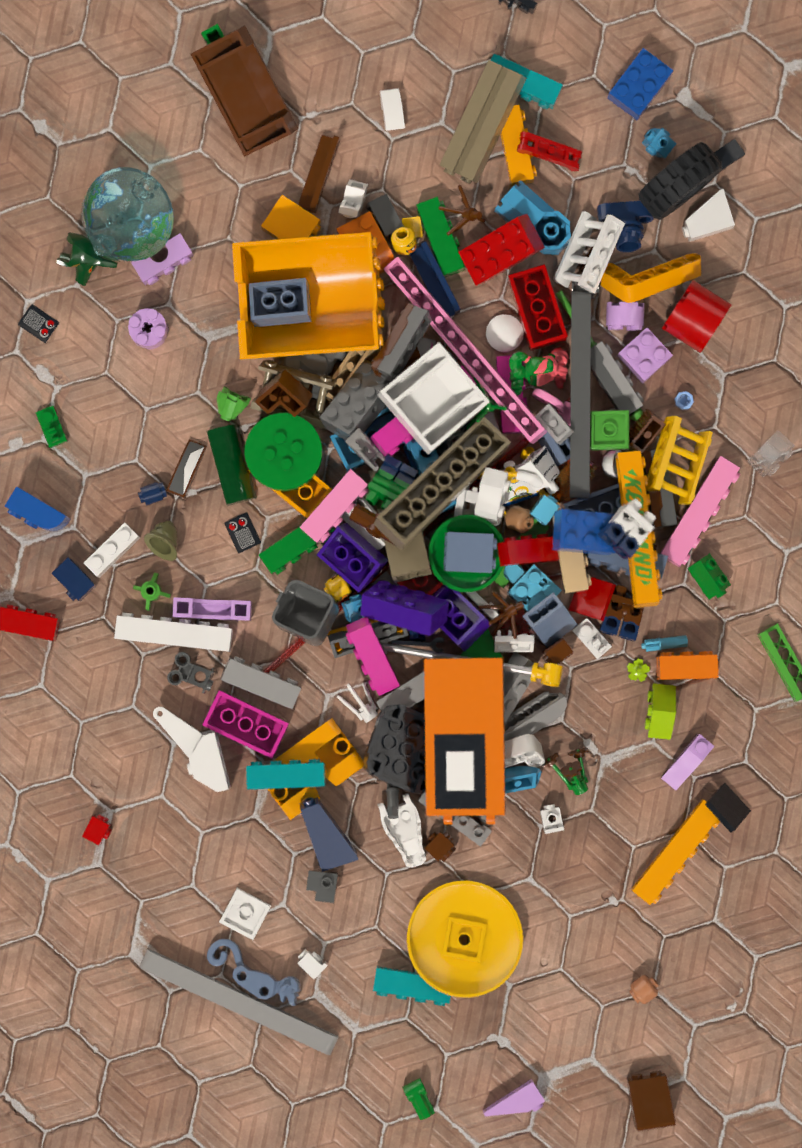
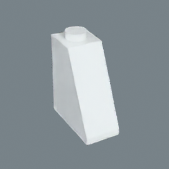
[682,189,735,242]

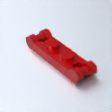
[517,131,582,171]

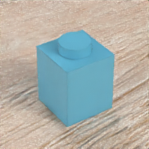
[530,495,560,525]

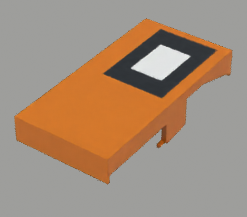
[424,658,506,825]

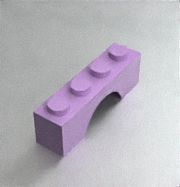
[173,598,252,621]

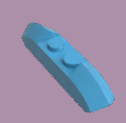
[505,766,542,794]

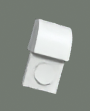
[338,180,368,218]

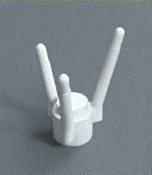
[337,683,378,723]

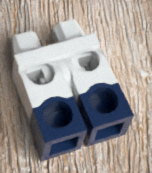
[597,499,656,559]

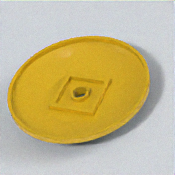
[407,881,523,998]

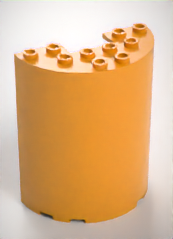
[232,232,385,360]

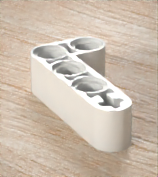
[505,734,545,768]

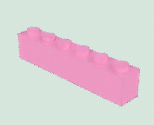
[660,456,740,567]

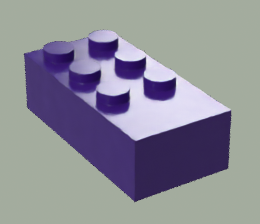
[360,580,449,636]

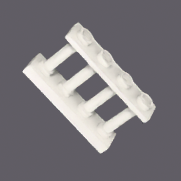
[553,211,625,293]

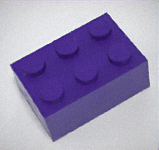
[433,585,491,651]

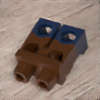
[599,585,644,642]

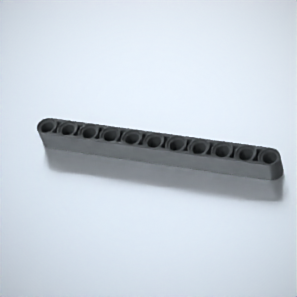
[570,291,591,498]

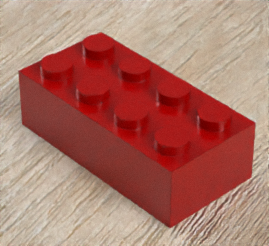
[458,214,545,286]
[507,264,568,351]

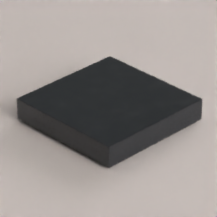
[705,783,751,833]

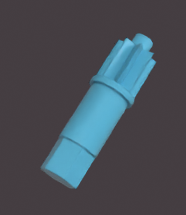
[641,635,688,652]

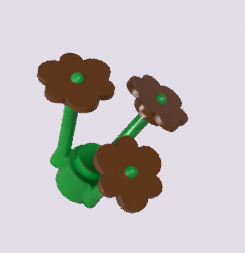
[541,748,589,795]

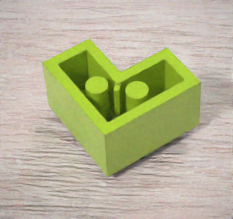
[644,683,676,740]

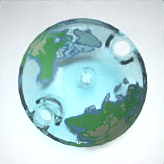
[81,167,174,262]

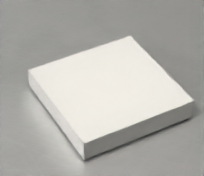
[219,887,271,940]

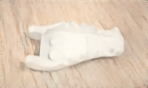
[378,793,426,868]

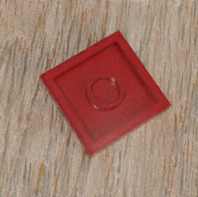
[568,577,616,621]

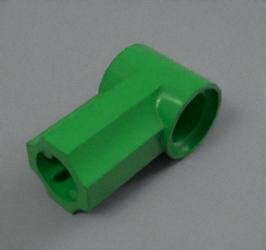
[402,1078,435,1121]

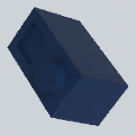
[52,557,97,601]

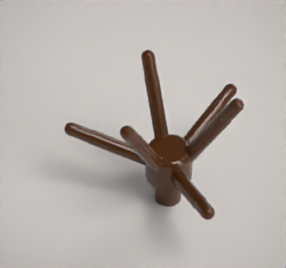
[439,185,485,236]
[478,592,524,639]

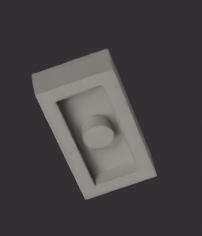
[535,403,574,445]

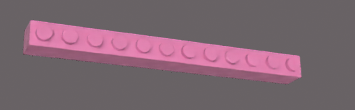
[384,257,547,444]

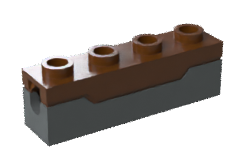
[371,303,432,382]
[641,450,677,529]

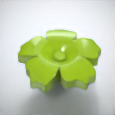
[627,658,650,682]

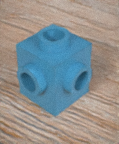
[642,128,677,158]
[341,594,364,623]

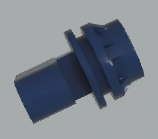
[597,201,654,252]

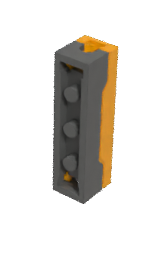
[327,618,408,658]

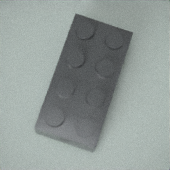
[319,359,391,440]

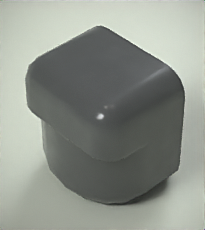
[272,580,339,646]

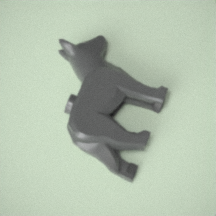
[272,352,348,400]

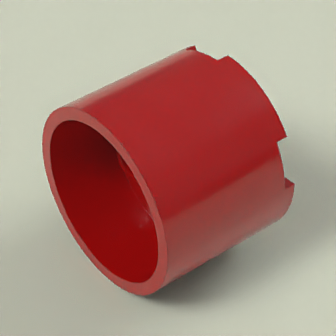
[661,280,732,353]

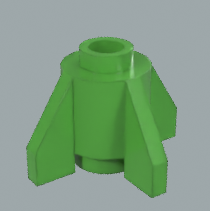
[217,387,251,421]
[133,573,171,611]

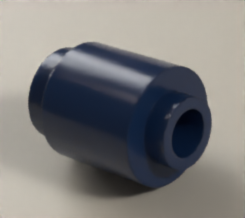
[138,482,167,506]

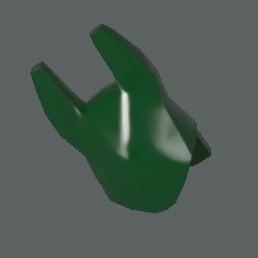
[56,232,121,286]

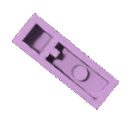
[661,734,714,790]
[483,1079,545,1116]

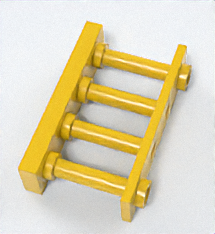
[645,416,713,505]

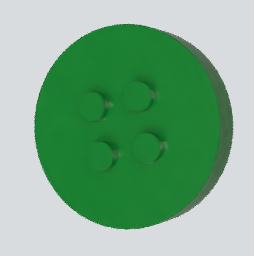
[245,413,323,491]

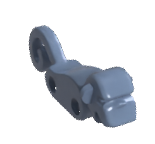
[207,939,301,1006]

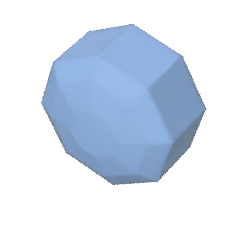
[674,391,694,410]

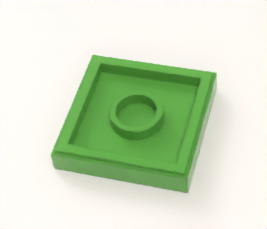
[590,410,629,450]

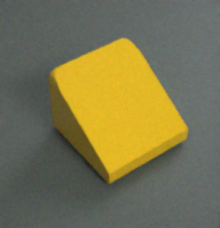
[401,216,423,238]

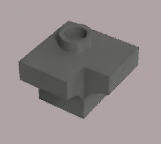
[306,870,338,903]

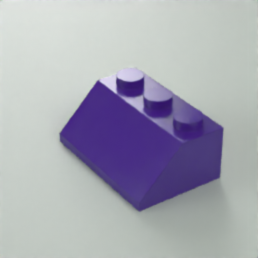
[317,523,388,592]

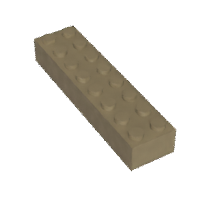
[374,417,511,551]

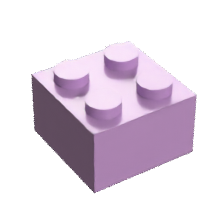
[617,328,673,384]

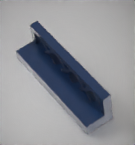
[409,241,461,317]

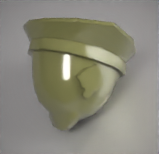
[144,521,177,561]

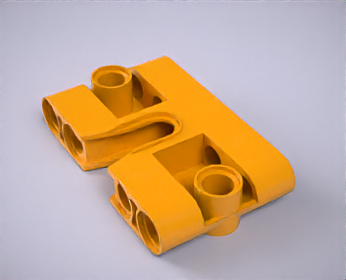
[268,718,364,820]

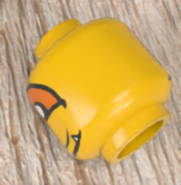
[391,227,417,255]
[323,574,352,602]

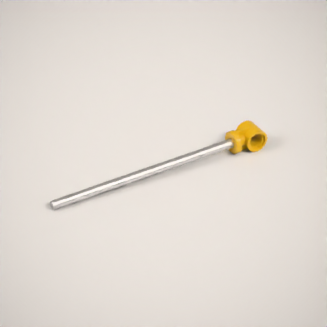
[381,643,563,687]

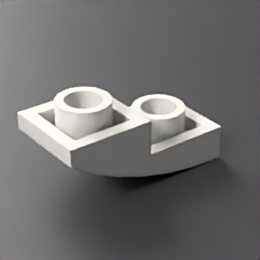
[380,88,405,131]

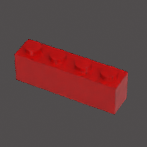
[497,534,559,567]
[0,604,60,642]

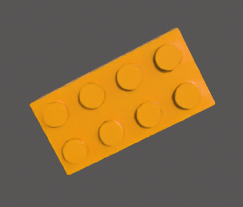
[249,470,333,519]

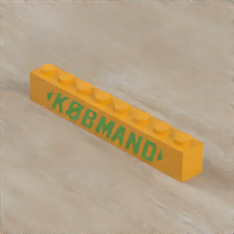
[615,451,662,608]

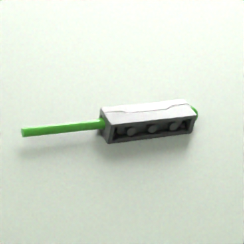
[556,290,644,421]

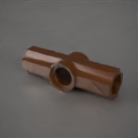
[349,504,395,546]

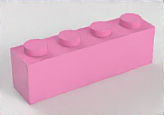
[300,469,369,543]

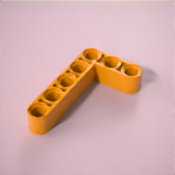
[600,253,701,303]

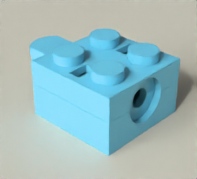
[503,564,562,612]

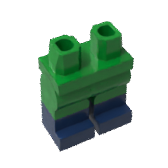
[365,455,419,511]

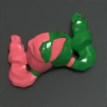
[509,348,568,396]

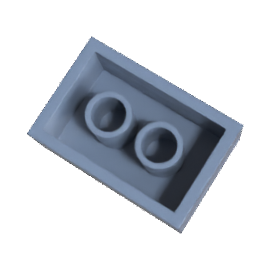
[249,278,311,327]

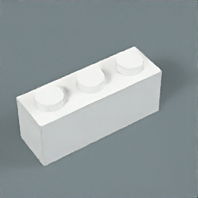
[84,523,140,578]

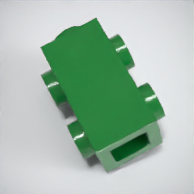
[687,553,731,600]

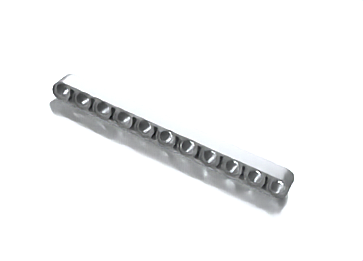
[139,949,339,1055]

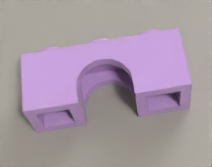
[132,233,193,285]

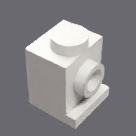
[540,804,564,834]
[297,949,328,979]

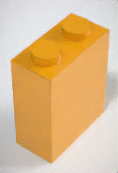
[261,195,321,240]

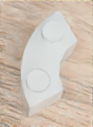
[475,467,511,524]

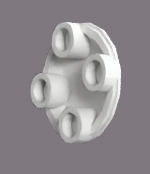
[486,314,524,353]

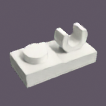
[572,618,612,659]
[495,630,534,652]

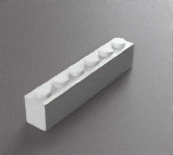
[114,613,233,652]

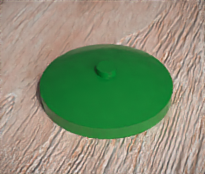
[428,515,504,592]

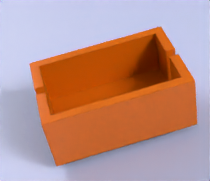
[656,651,718,680]

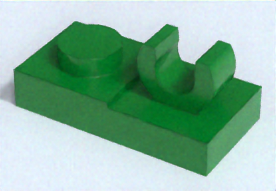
[35,406,68,448]

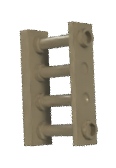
[251,360,337,429]

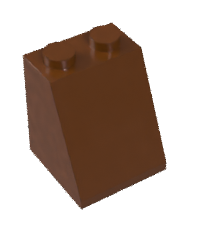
[627,1071,676,1131]

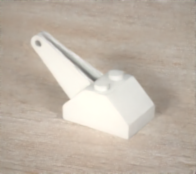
[153,707,231,792]

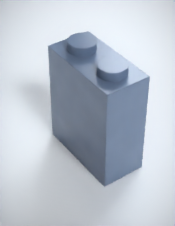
[443,532,497,573]
[523,592,577,649]

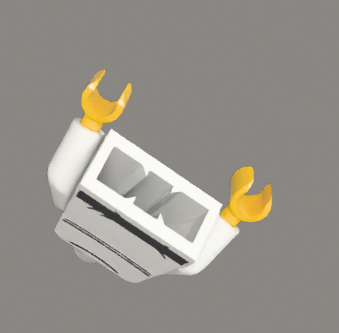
[504,446,560,495]

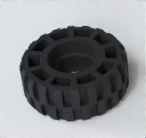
[638,142,723,220]

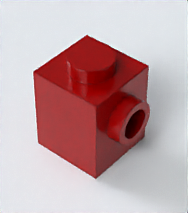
[82,814,112,846]

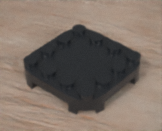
[363,704,426,794]

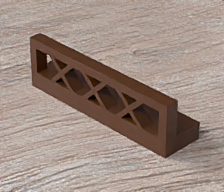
[298,135,340,213]

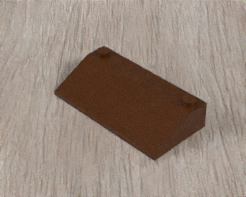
[190,25,298,157]

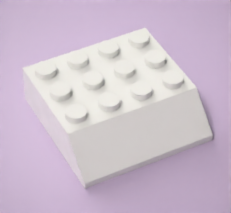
[378,343,490,454]

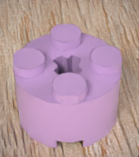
[606,302,644,331]
[128,308,168,350]

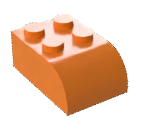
[336,211,395,274]

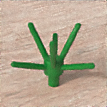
[466,377,507,429]

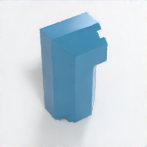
[495,180,571,255]

